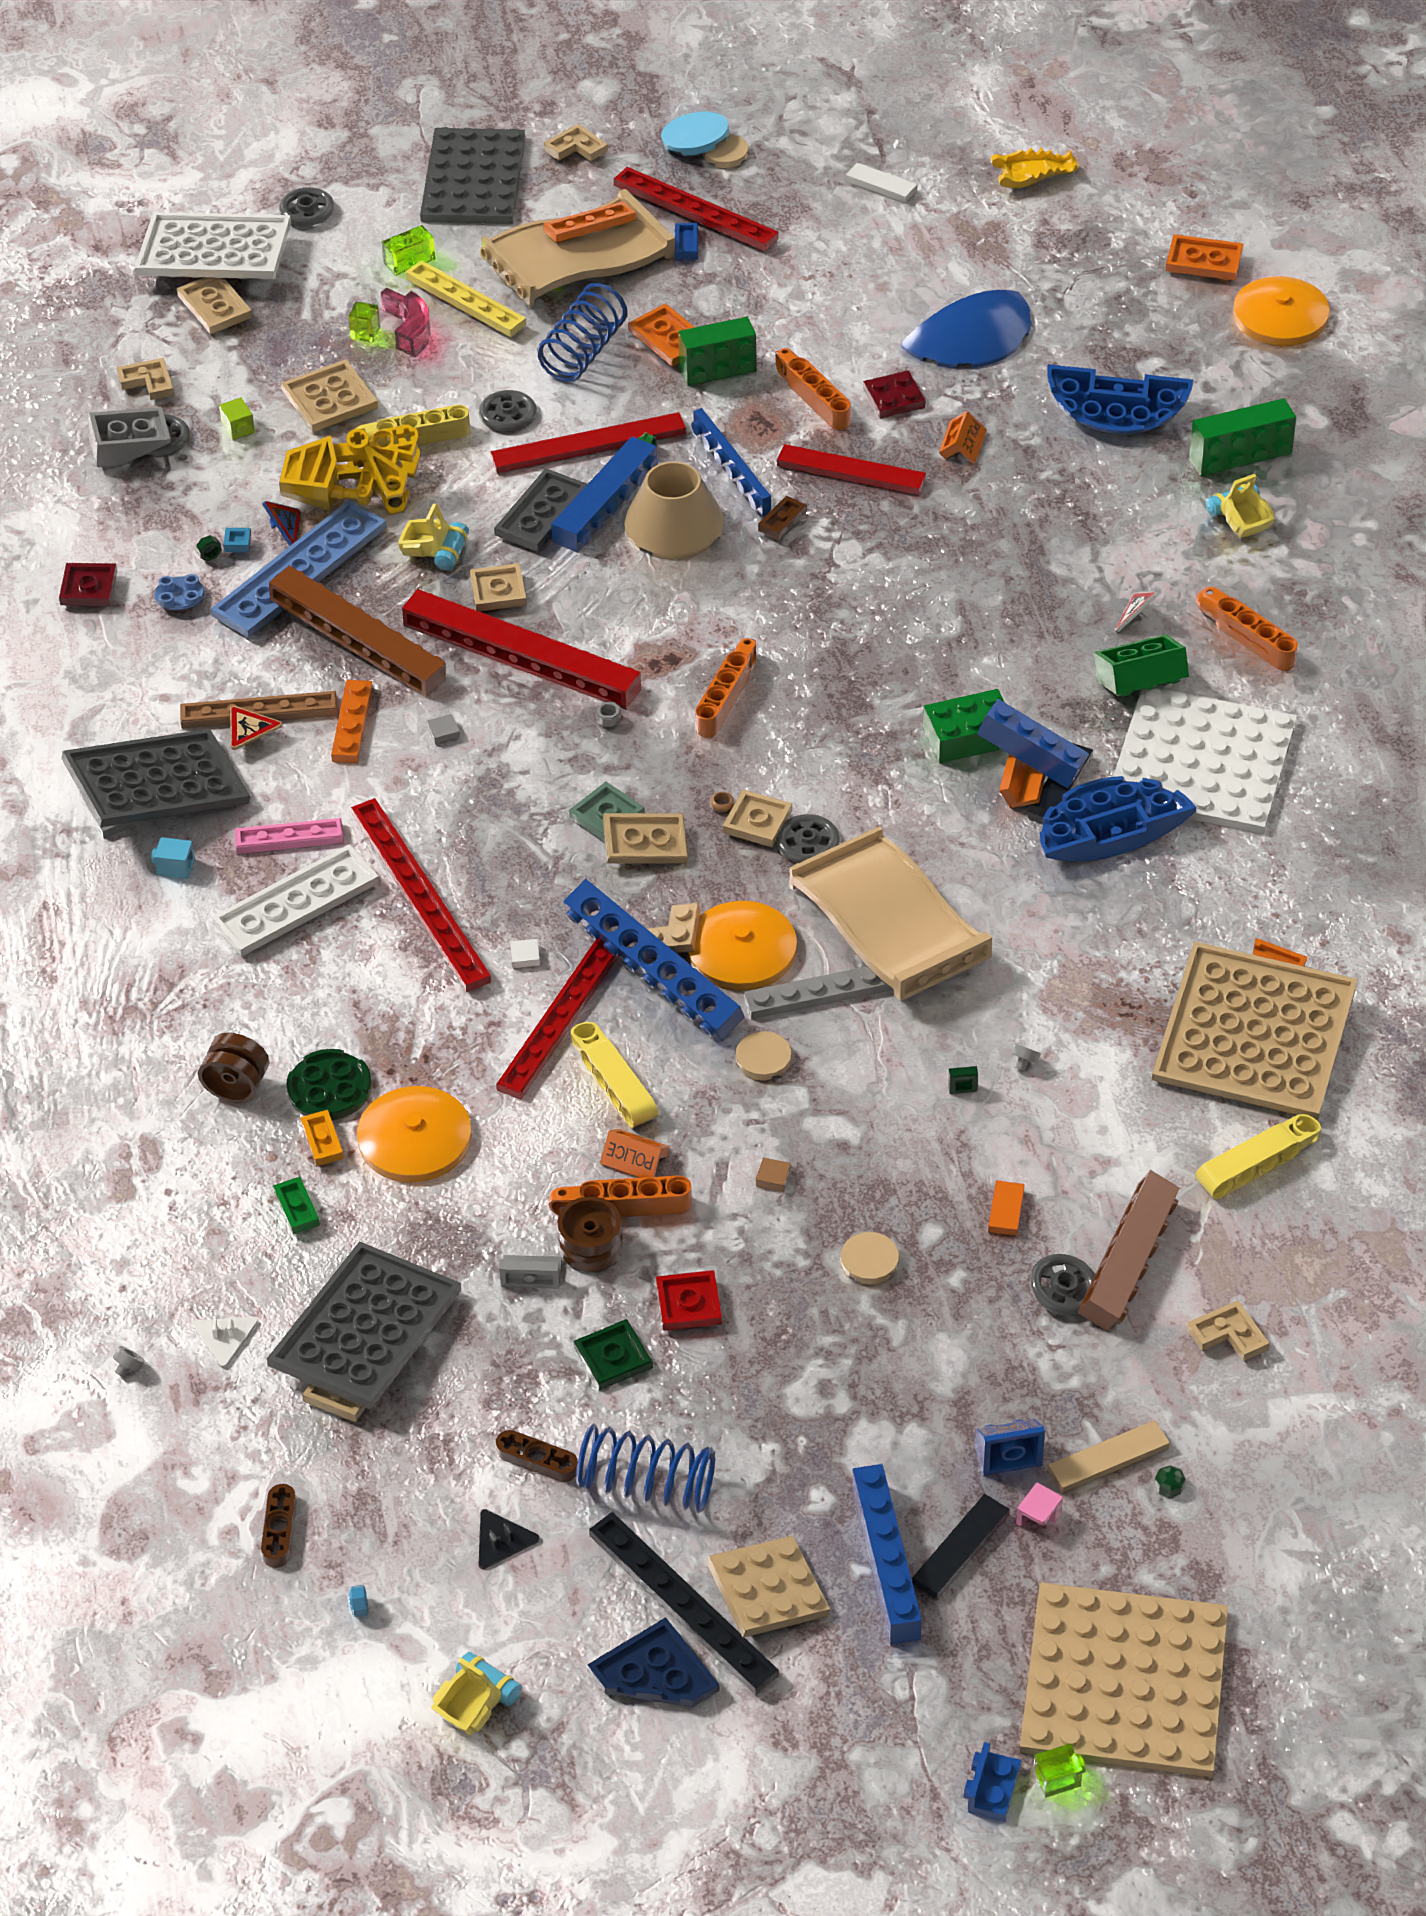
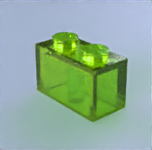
[381,225,436,276]

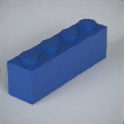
[977,699,1089,789]

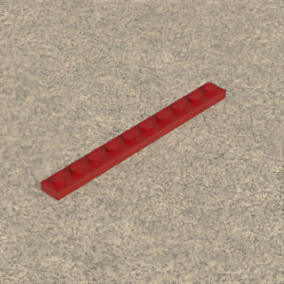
[351,798,491,992]

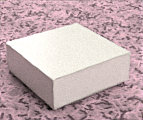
[510,939,540,968]

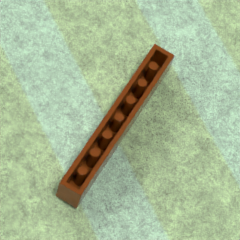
[269,565,446,698]

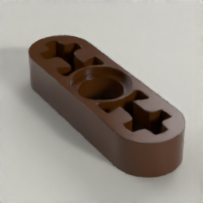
[496,1430,578,1482]
[261,1484,297,1568]

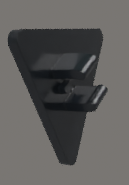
[478,1509,539,1569]

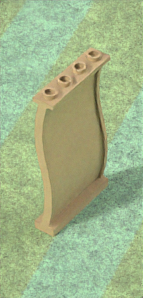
[480,189,675,306]
[789,826,992,1001]

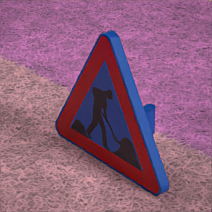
[262,501,301,546]

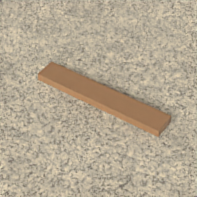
[180,691,338,729]

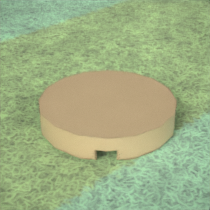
[703,134,748,168]
[735,1031,792,1081]
[841,1232,899,1285]

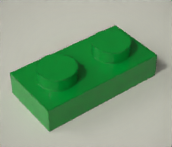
[273,1176,320,1235]

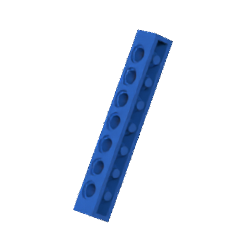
[563,879,745,1041]

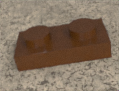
[758,495,807,541]

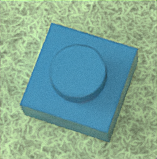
[223,528,252,553]

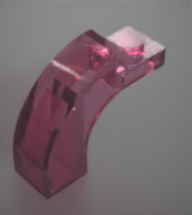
[380,287,431,357]

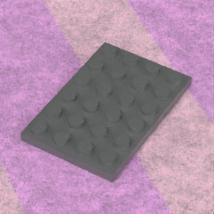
[420,127,525,224]
[61,729,250,828]
[267,1241,461,1410]

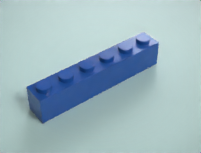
[551,436,659,553]
[852,1463,922,1645]

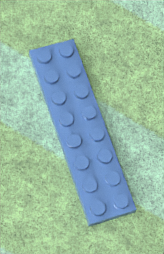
[211,499,387,638]

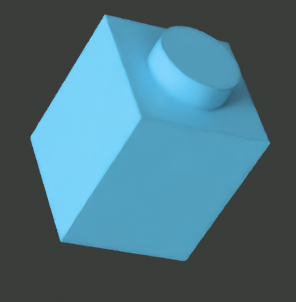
[151,837,195,879]

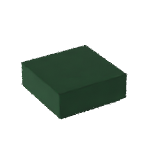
[948,1066,978,1094]

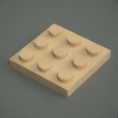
[281,359,378,432]
[707,1536,830,1638]

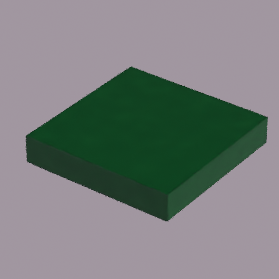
[573,1319,653,1391]

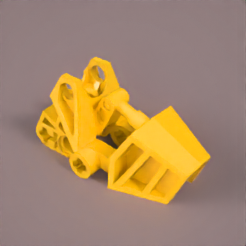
[279,425,420,515]

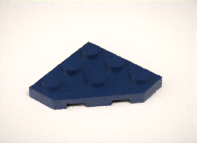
[587,1617,720,1707]

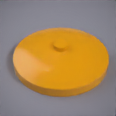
[1233,276,1330,346]
[687,901,797,991]
[357,1086,472,1182]

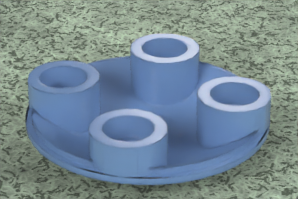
[154,574,205,610]

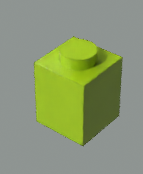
[219,397,255,440]

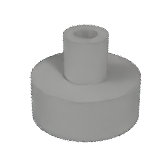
[1011,1043,1041,1071]
[113,1346,145,1377]

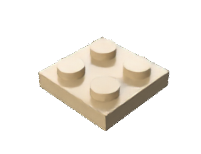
[470,563,527,611]
[723,789,792,847]

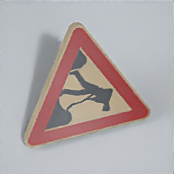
[230,706,282,750]

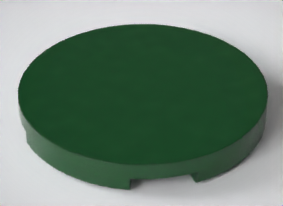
[286,1049,372,1120]

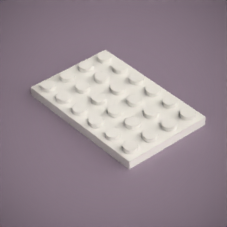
[135,212,291,280]

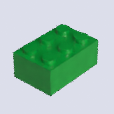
[678,316,757,386]
[1094,634,1189,696]
[923,689,1005,764]

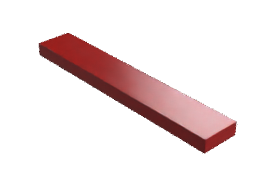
[777,444,926,495]

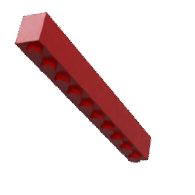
[402,589,641,710]

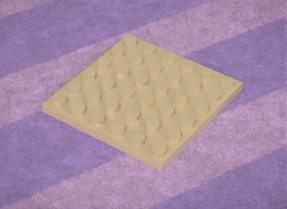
[1152,941,1358,1120]
[1020,1582,1228,1777]

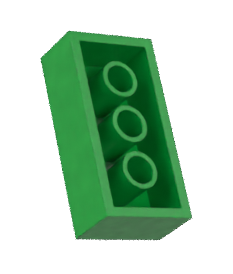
[1189,398,1296,476]

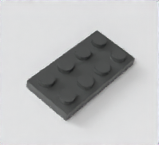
[494,468,587,552]

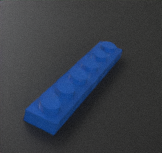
[691,408,771,517]

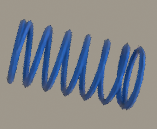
[537,283,628,382]
[576,1423,715,1514]

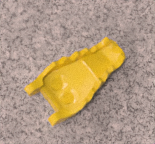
[990,148,1079,188]

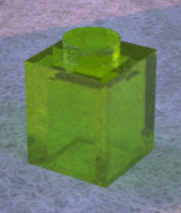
[348,301,380,342]
[1033,1743,1086,1798]

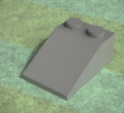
[88,407,171,467]

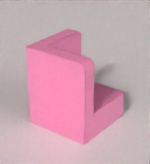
[1016,1483,1063,1527]

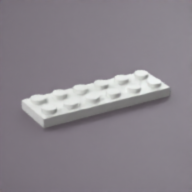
[212,844,380,957]

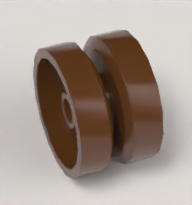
[197,1032,270,1103]
[557,1196,623,1272]

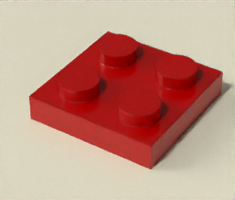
[656,1270,722,1331]

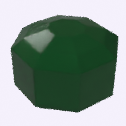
[196,535,222,561]
[1154,1465,1186,1498]

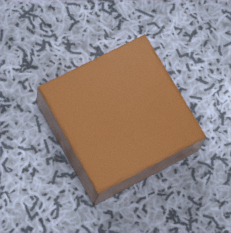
[756,1157,791,1192]

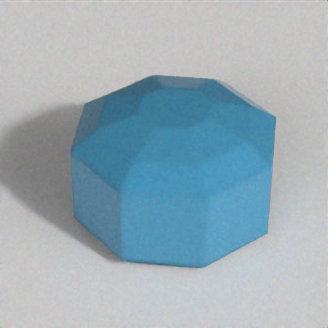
[348,1585,369,1617]

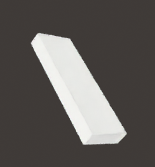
[846,162,917,203]

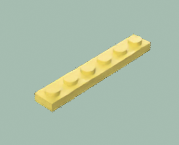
[405,260,526,337]

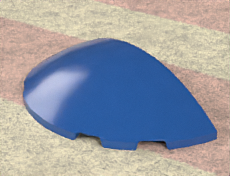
[901,290,1031,368]
[1047,364,1194,434]
[1040,776,1196,862]

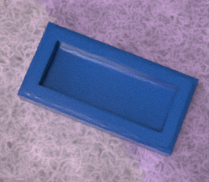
[675,223,698,260]

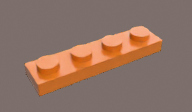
[543,201,636,242]
[331,680,373,763]

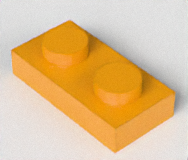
[300,1110,344,1167]

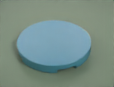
[661,112,730,156]

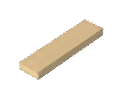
[1047,1420,1170,1494]

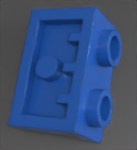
[963,1742,1021,1822]

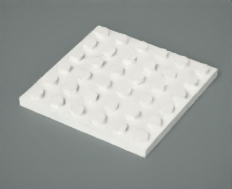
[1113,688,1297,834]

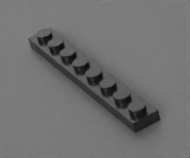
[589,1512,779,1695]

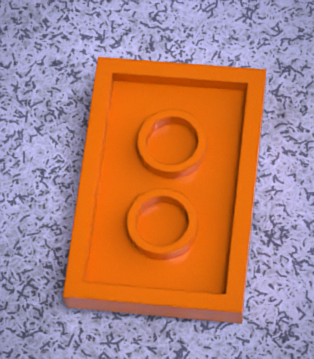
[1166,234,1244,281]
[628,303,694,367]

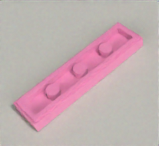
[235,818,344,854]

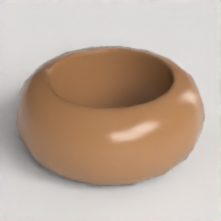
[710,792,734,813]

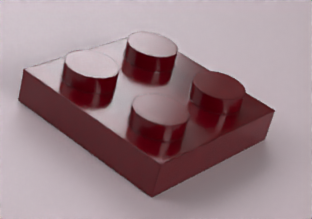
[863,370,926,419]
[59,563,117,606]

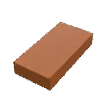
[988,1180,1025,1236]

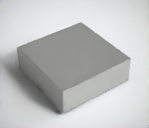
[427,714,460,744]

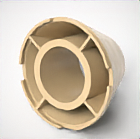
[624,461,724,559]

